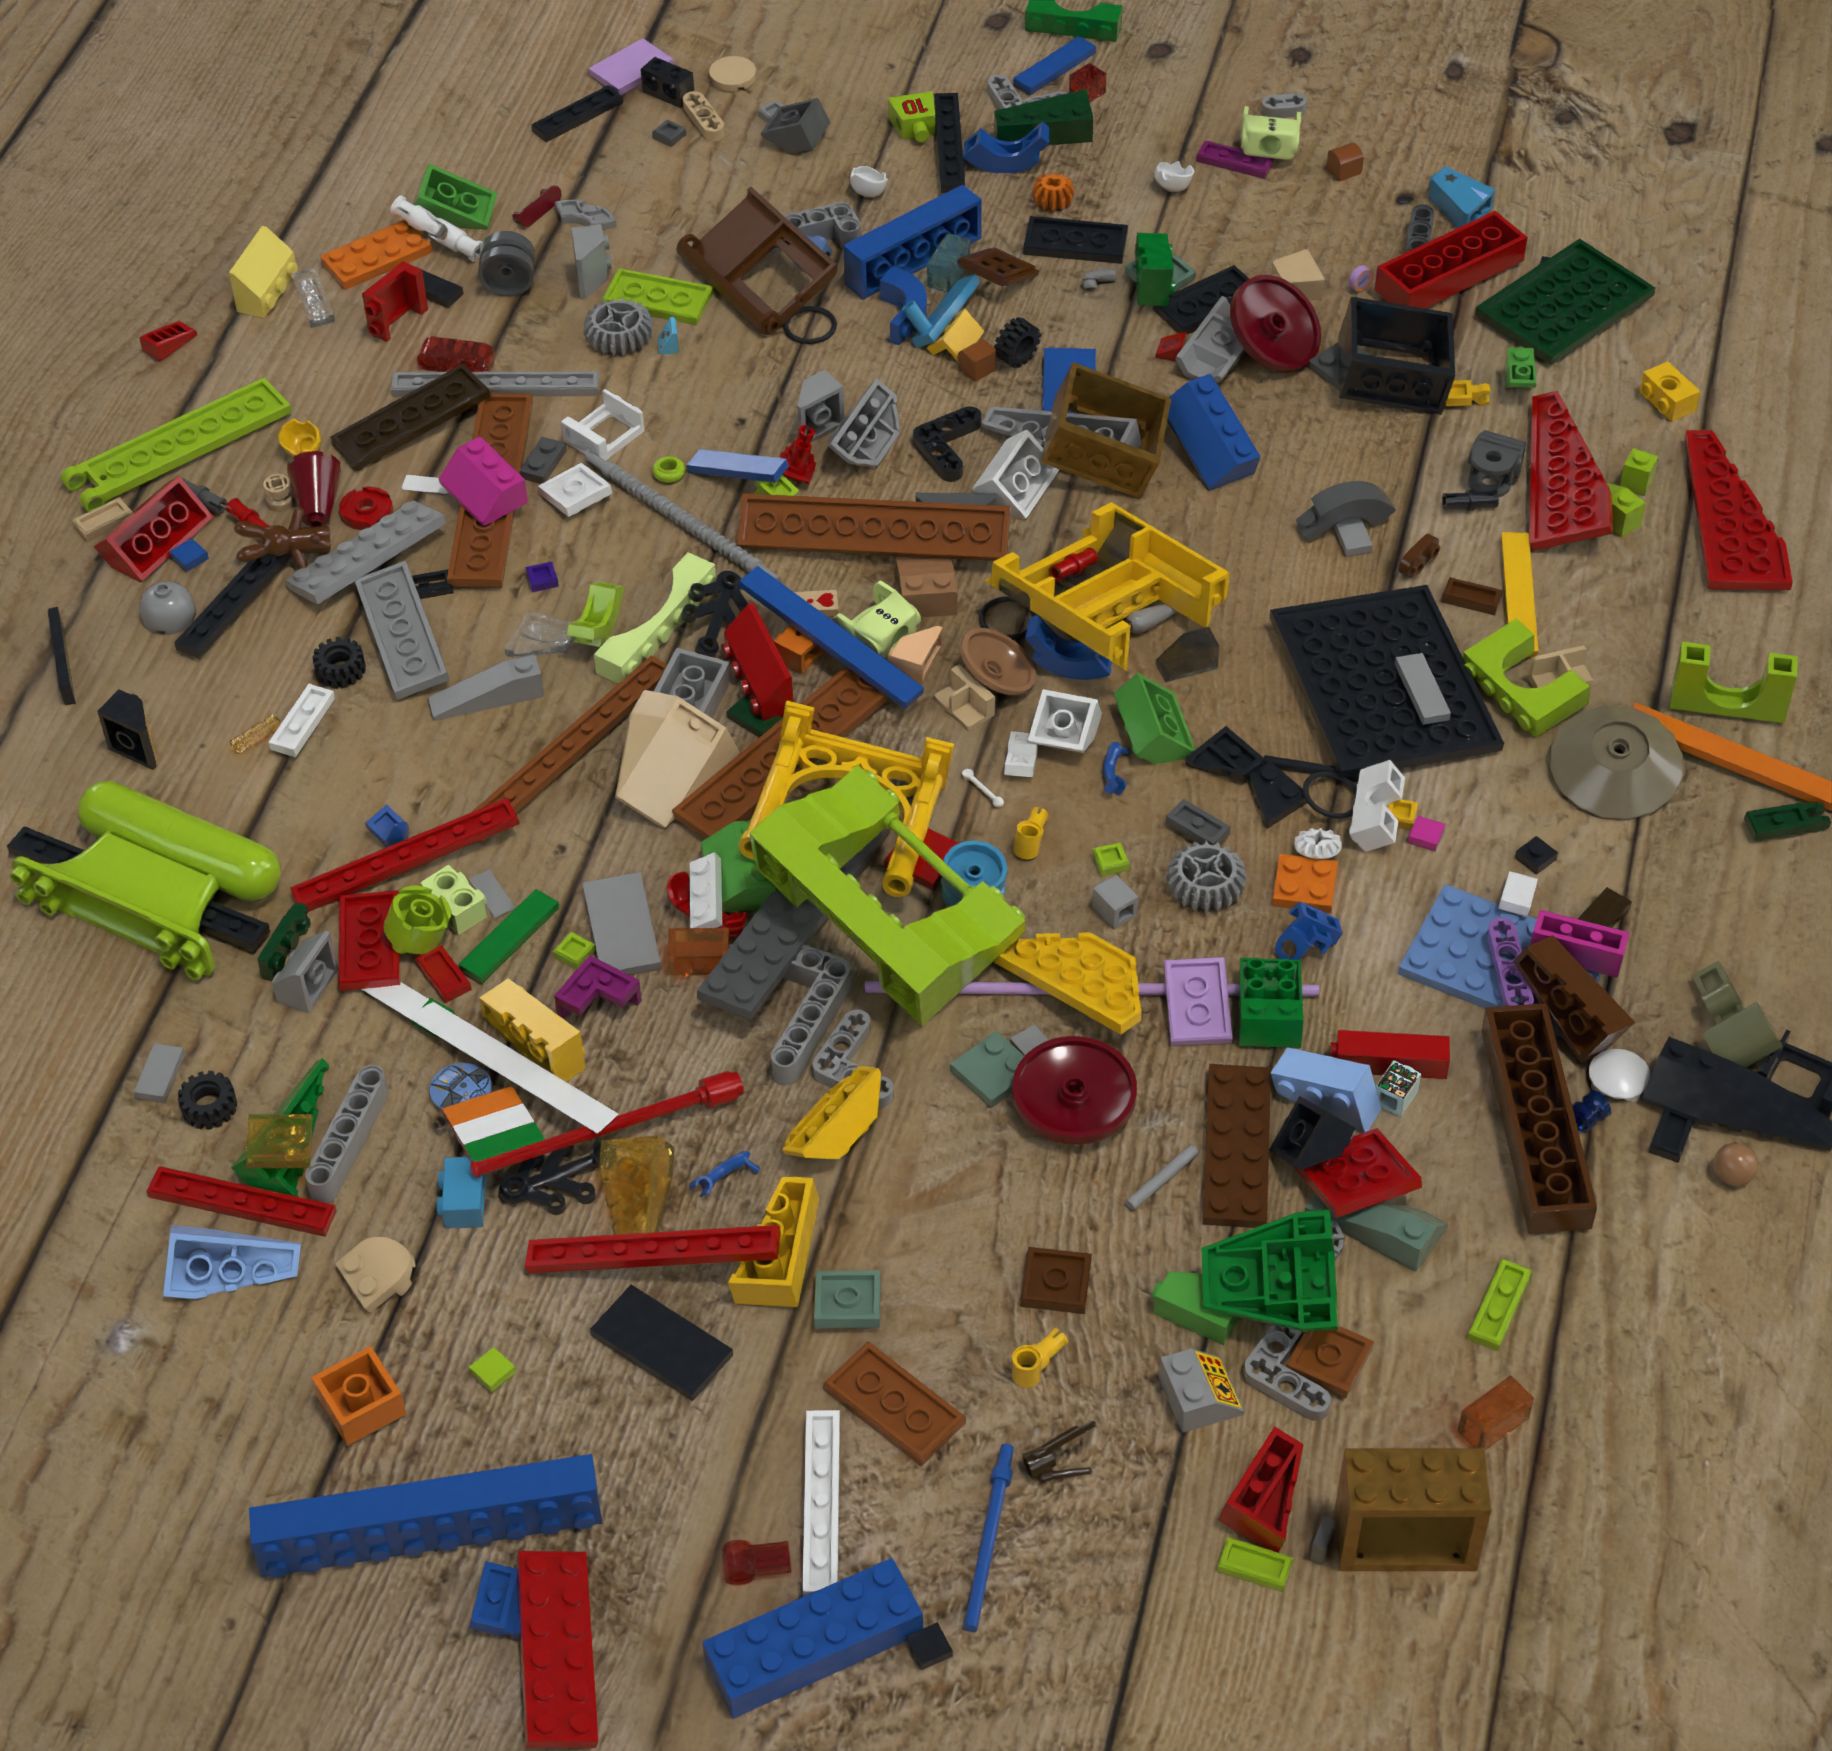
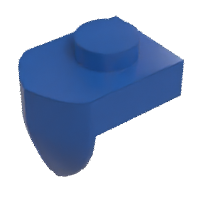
[365,804,409,847]

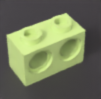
[420,865,487,936]

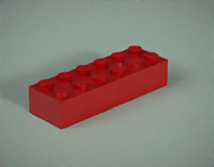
[1374,211,1528,309]

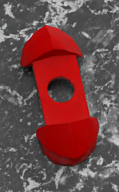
[666,871,747,937]

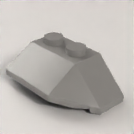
[827,378,900,468]

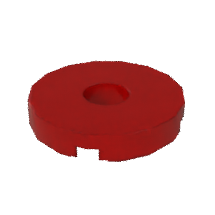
[339,486,393,530]

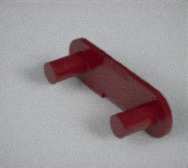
[512,185,562,227]

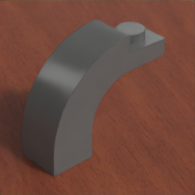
[1296,481,1396,542]

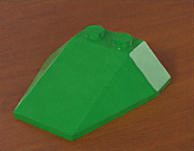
[1201,1210,1339,1332]

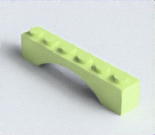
[594,552,717,684]

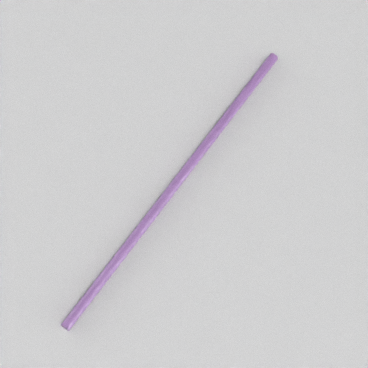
[865,981,1319,997]

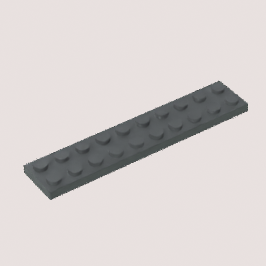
[697,828,890,1020]

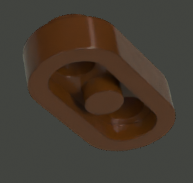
[1399,533,1440,578]

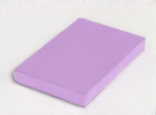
[589,38,674,95]
[1164,957,1233,1046]

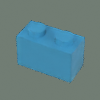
[437,1157,486,1228]

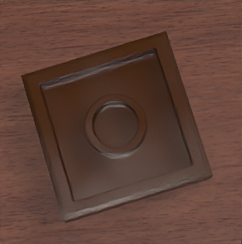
[1020,1247,1092,1314]

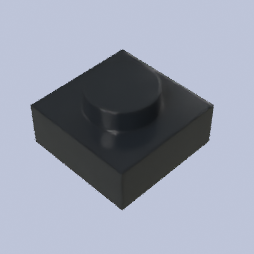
[1515,836,1558,875]

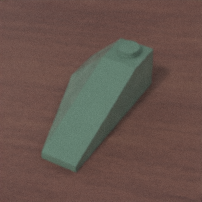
[1305,1194,1448,1272]

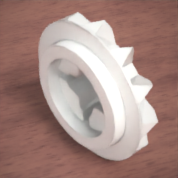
[1294,828,1342,859]

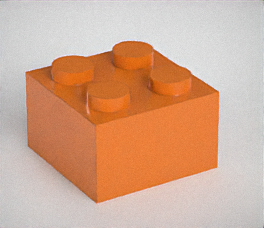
[311,1346,406,1446]

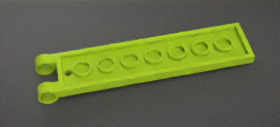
[60,377,292,512]

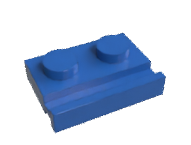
[469,1561,520,1640]

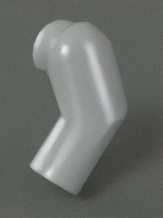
[1082,269,1115,290]

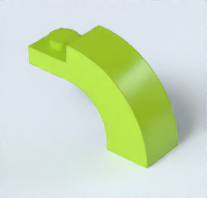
[567,581,624,647]

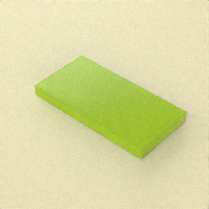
[601,268,714,325]

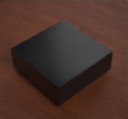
[906,1622,953,1670]

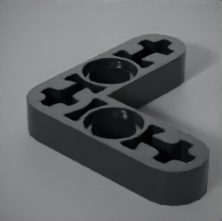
[913,406,981,482]

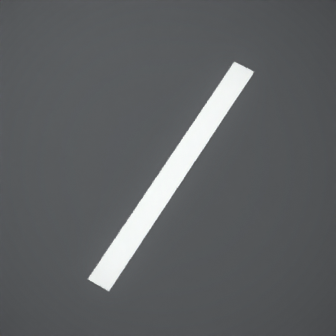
[362,982,618,1134]

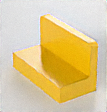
[927,309,984,362]

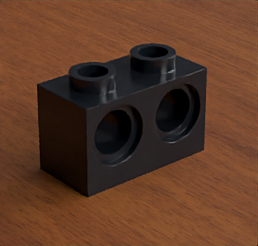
[641,57,694,108]

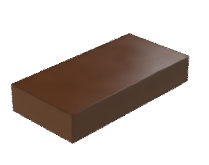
[1442,577,1503,615]

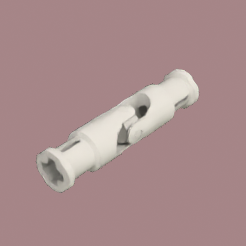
[390,195,482,262]

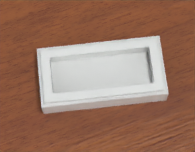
[1498,871,1538,917]

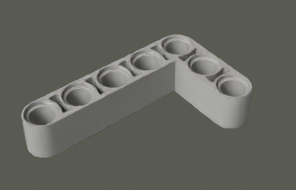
[771,945,852,1086]

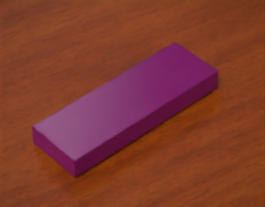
[1196,141,1274,179]

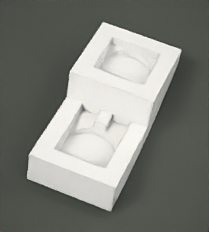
[1004,731,1038,777]

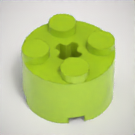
[384,885,451,954]

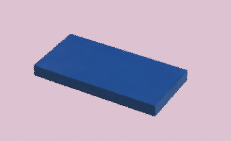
[1043,348,1096,414]

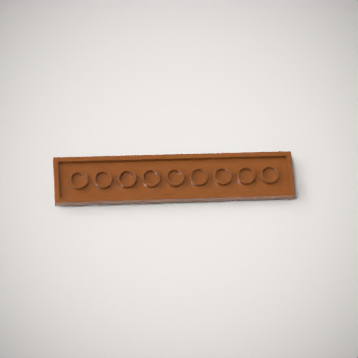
[447,393,533,588]
[737,493,1011,561]
[672,666,890,839]

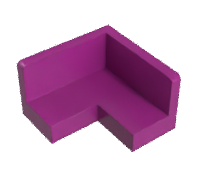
[554,955,642,1019]

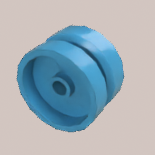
[940,840,1008,907]

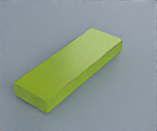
[1467,1259,1532,1351]

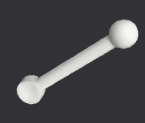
[962,769,1004,808]

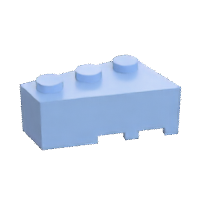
[1271,1047,1382,1133]

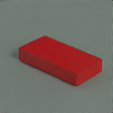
[415,945,472,1003]

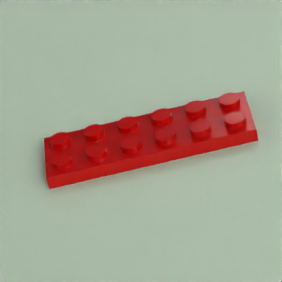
[516,1551,599,1748]

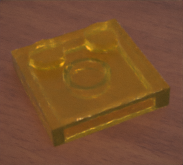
[245,1114,312,1168]

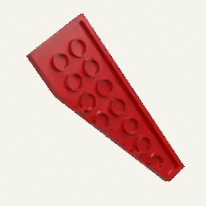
[1529,391,1613,551]
[1685,430,1793,590]

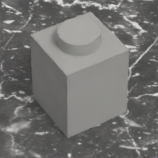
[1092,875,1139,929]

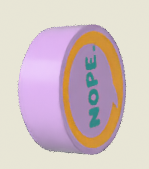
[1349,265,1374,292]

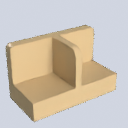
[1529,645,1593,688]
[934,664,995,730]

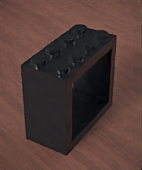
[1338,297,1455,415]

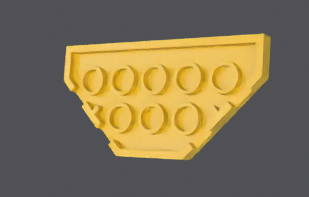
[993,932,1141,1035]

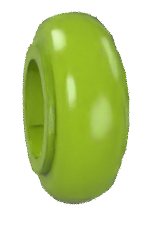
[653,456,685,483]

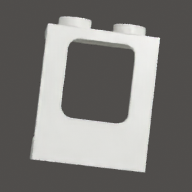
[561,389,645,461]

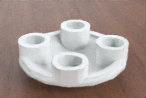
[1589,1049,1651,1102]

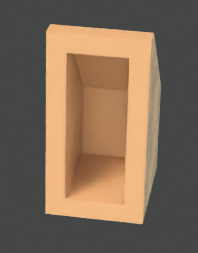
[888,626,943,684]

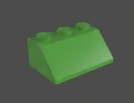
[1114,673,1196,765]
[701,821,776,912]

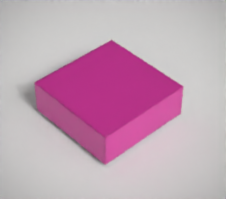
[1408,816,1446,851]

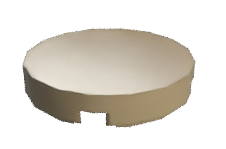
[709,56,757,92]

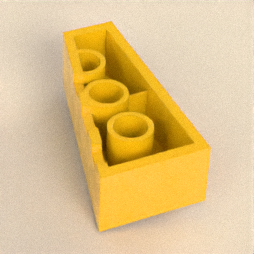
[728,1177,819,1307]

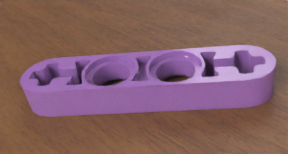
[1487,917,1534,1006]

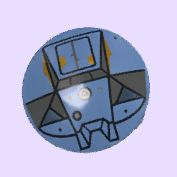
[430,1063,492,1110]

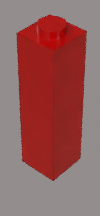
[1330,1030,1450,1079]

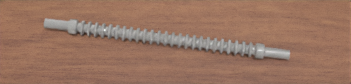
[585,451,781,582]

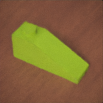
[1607,483,1646,537]

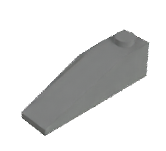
[428,654,544,721]

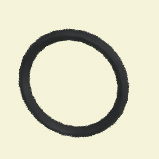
[783,306,837,344]
[979,596,1037,640]
[1303,771,1357,819]

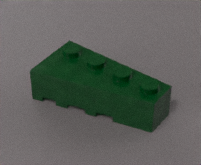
[994,89,1093,146]

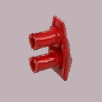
[780,425,816,484]

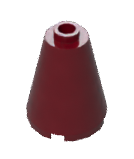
[287,451,341,528]

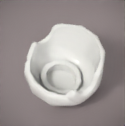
[1154,161,1195,192]
[850,166,888,198]

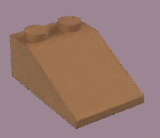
[896,556,957,617]

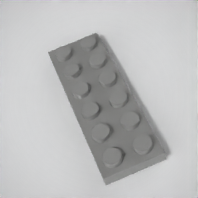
[285,500,447,604]
[355,560,450,700]

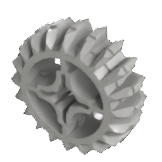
[584,298,653,357]
[1166,840,1247,914]

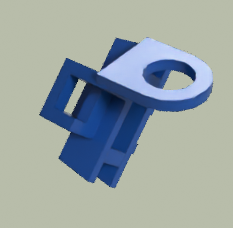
[1275,902,1343,960]

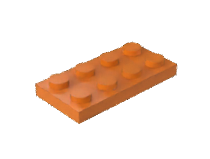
[320,220,433,290]

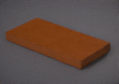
[823,1341,966,1467]

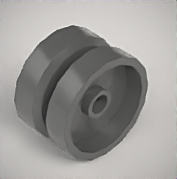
[478,231,535,297]

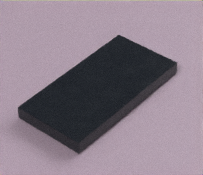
[1023,216,1128,264]
[1153,265,1249,335]
[590,1284,733,1401]

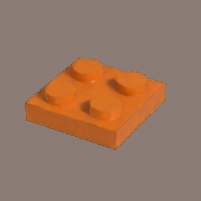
[1272,854,1338,914]

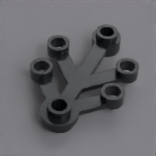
[681,571,757,658]
[499,1141,617,1215]

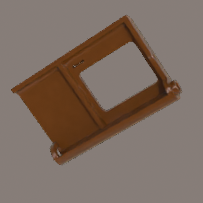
[676,186,838,335]

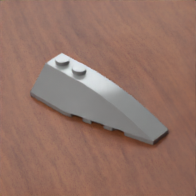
[981,406,1142,448]

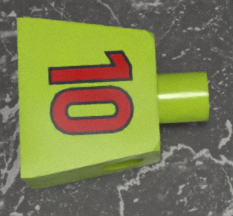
[888,91,935,142]

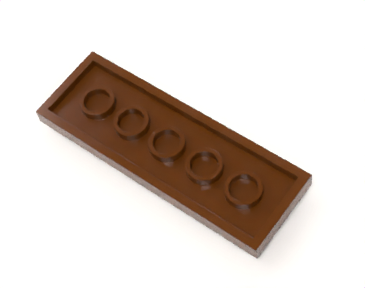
[1203,1064,1271,1228]

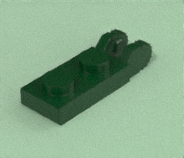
[1744,802,1832,841]
[257,902,311,982]

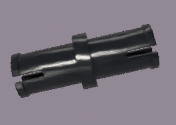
[1442,489,1499,511]

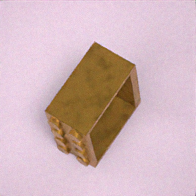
[1041,362,1171,499]
[1334,1448,1491,1571]

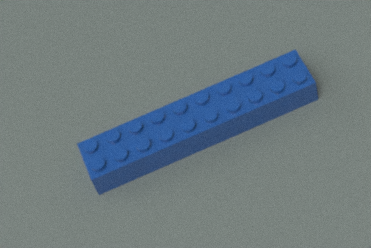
[249,1454,602,1578]

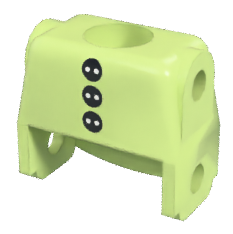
[1240,106,1301,160]
[832,580,921,659]

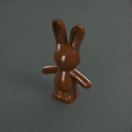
[234,507,331,570]

